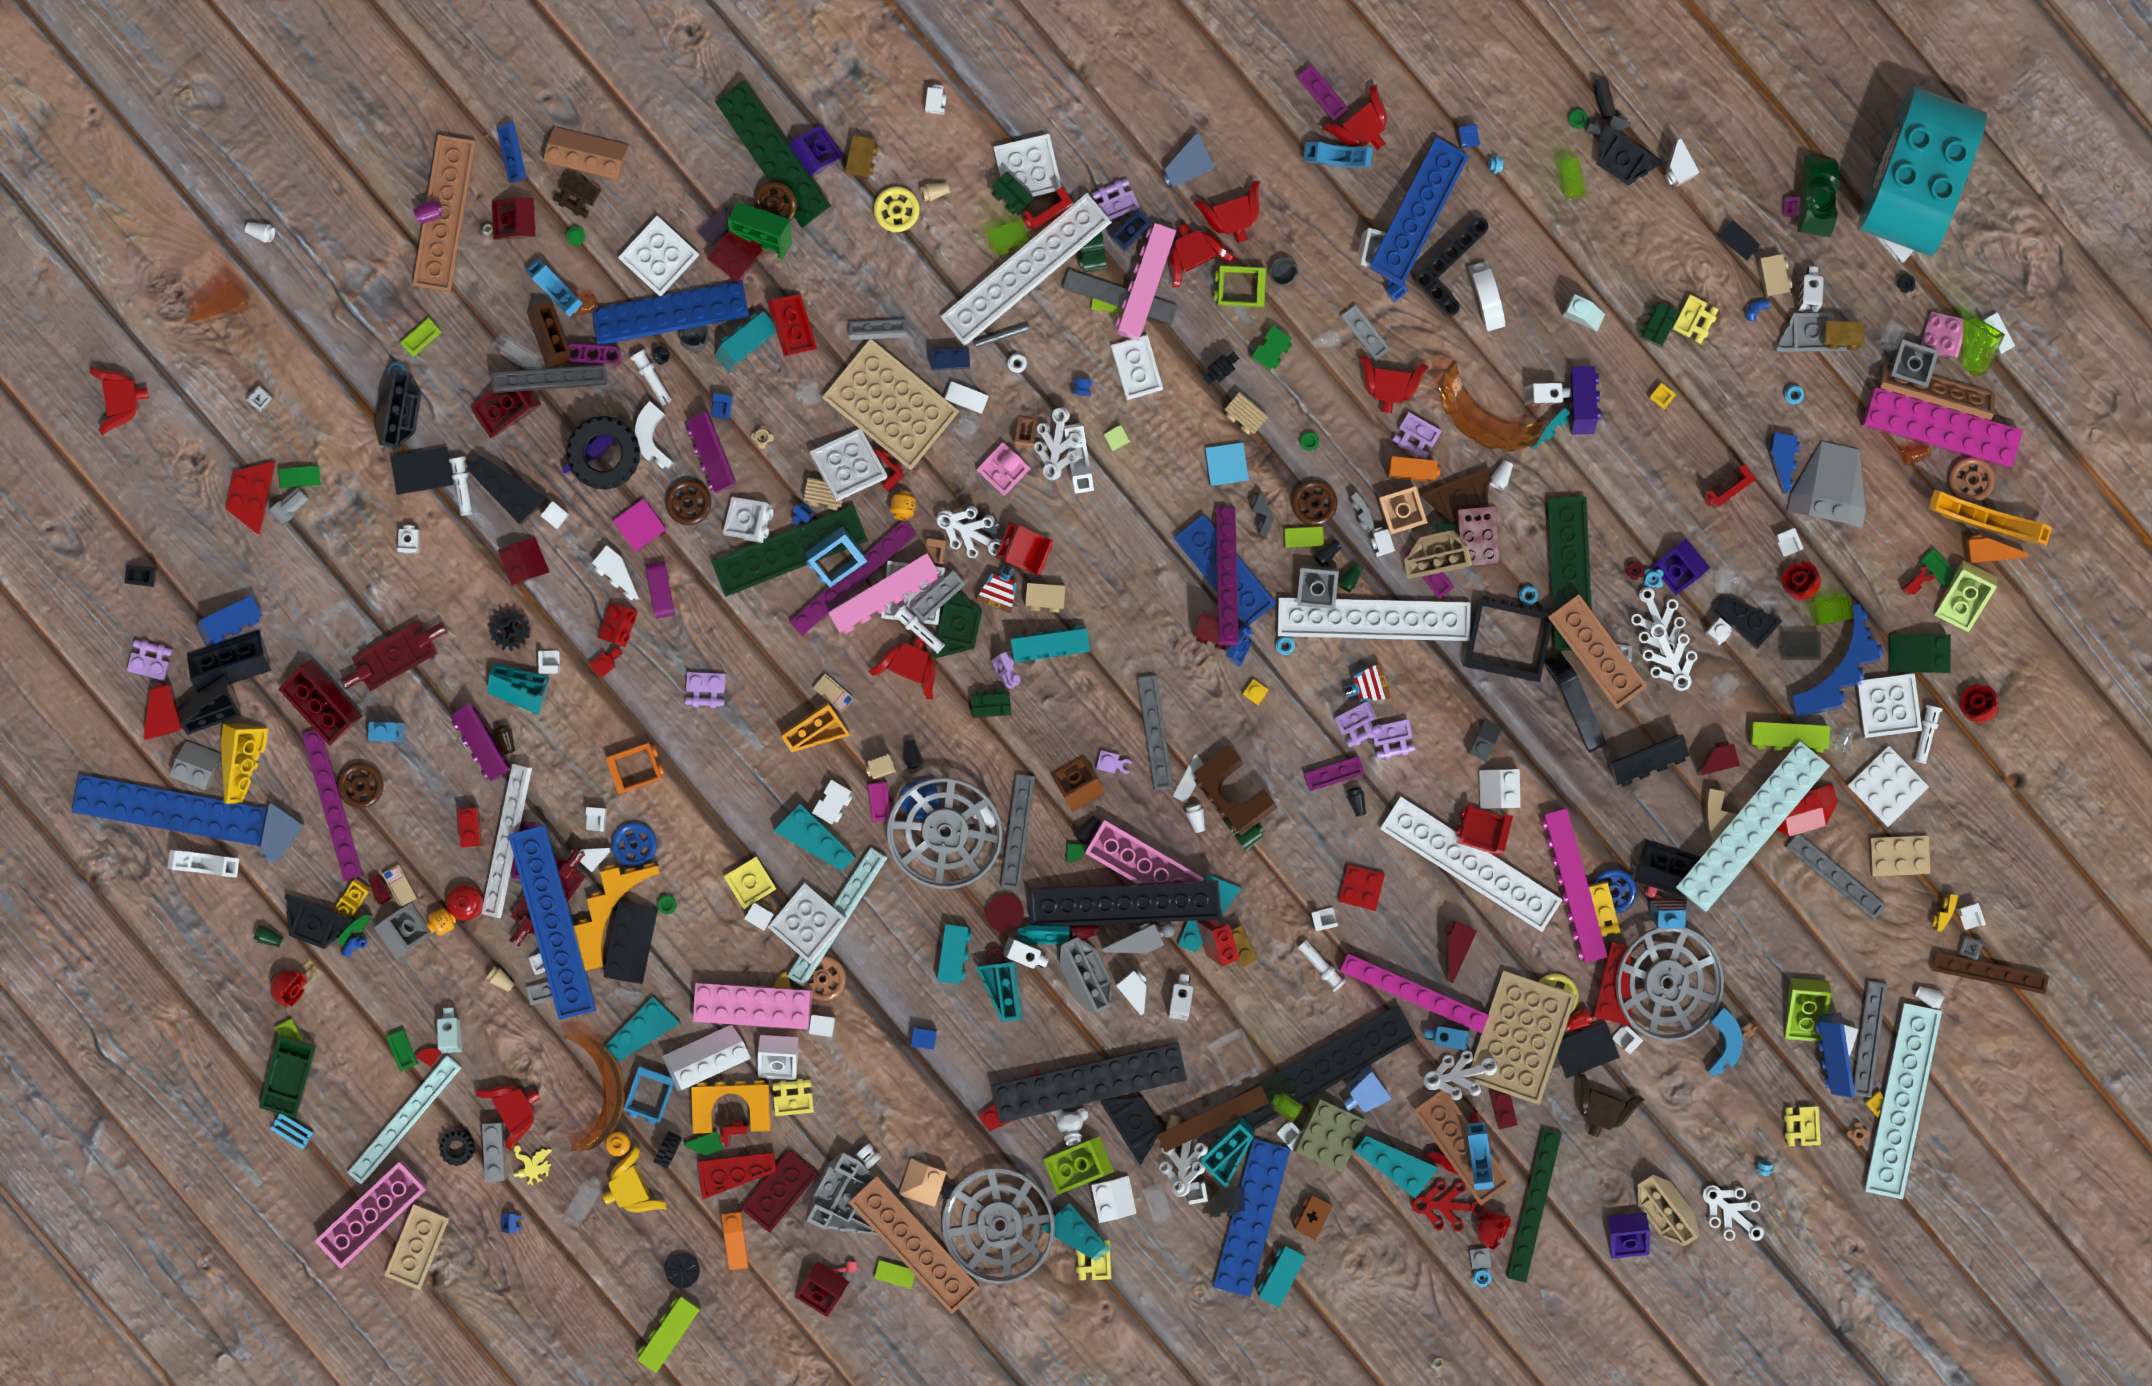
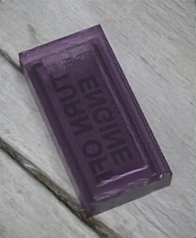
[697,205,731,245]

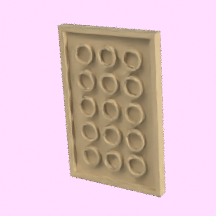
[822,339,960,471]
[1466,971,1577,1105]

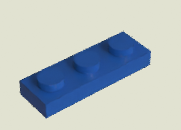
[496,122,527,183]

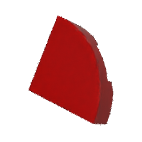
[415,1048,442,1067]

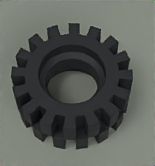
[439,1130,475,1166]
[654,1131,682,1169]

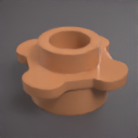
[1741,1022,1759,1039]
[1847,1123,1870,1146]

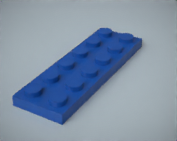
[1174,514,1276,626]

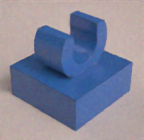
[1386,279,1408,303]
[791,501,816,525]
[501,1212,523,1233]

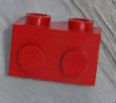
[597,602,638,647]
[720,1120,749,1147]

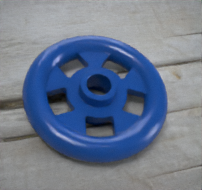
[611,822,657,868]
[1592,869,1637,914]

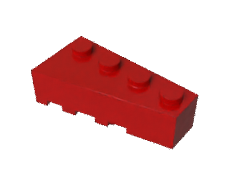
[1592,941,1632,1026]

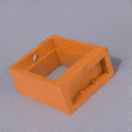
[1387,456,1441,482]
[606,743,665,794]

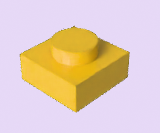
[1649,383,1676,410]
[1242,679,1269,705]

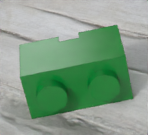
[1251,326,1292,371]

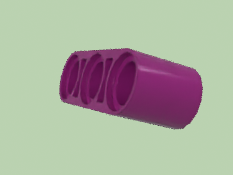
[568,344,622,365]
[646,561,675,619]

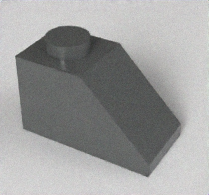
[1468,719,1502,762]

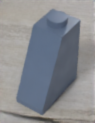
[1163,133,1214,189]
[260,803,305,863]

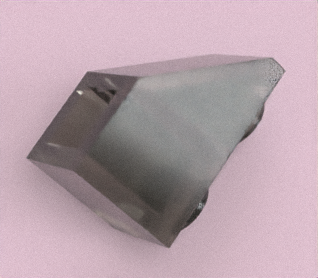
[1202,1188,1245,1217]

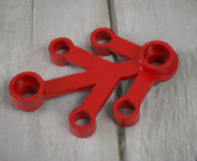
[1411,1180,1486,1232]

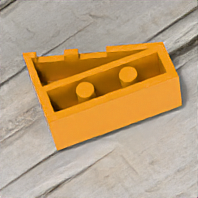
[780,702,850,752]

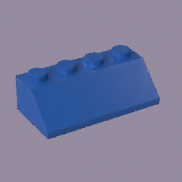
[1816,1012,1855,1097]

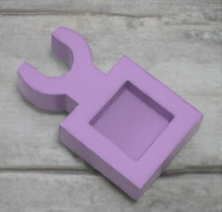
[1096,750,1132,774]

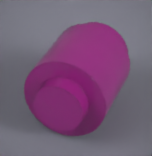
[413,200,443,224]

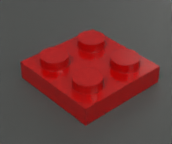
[1338,864,1385,911]

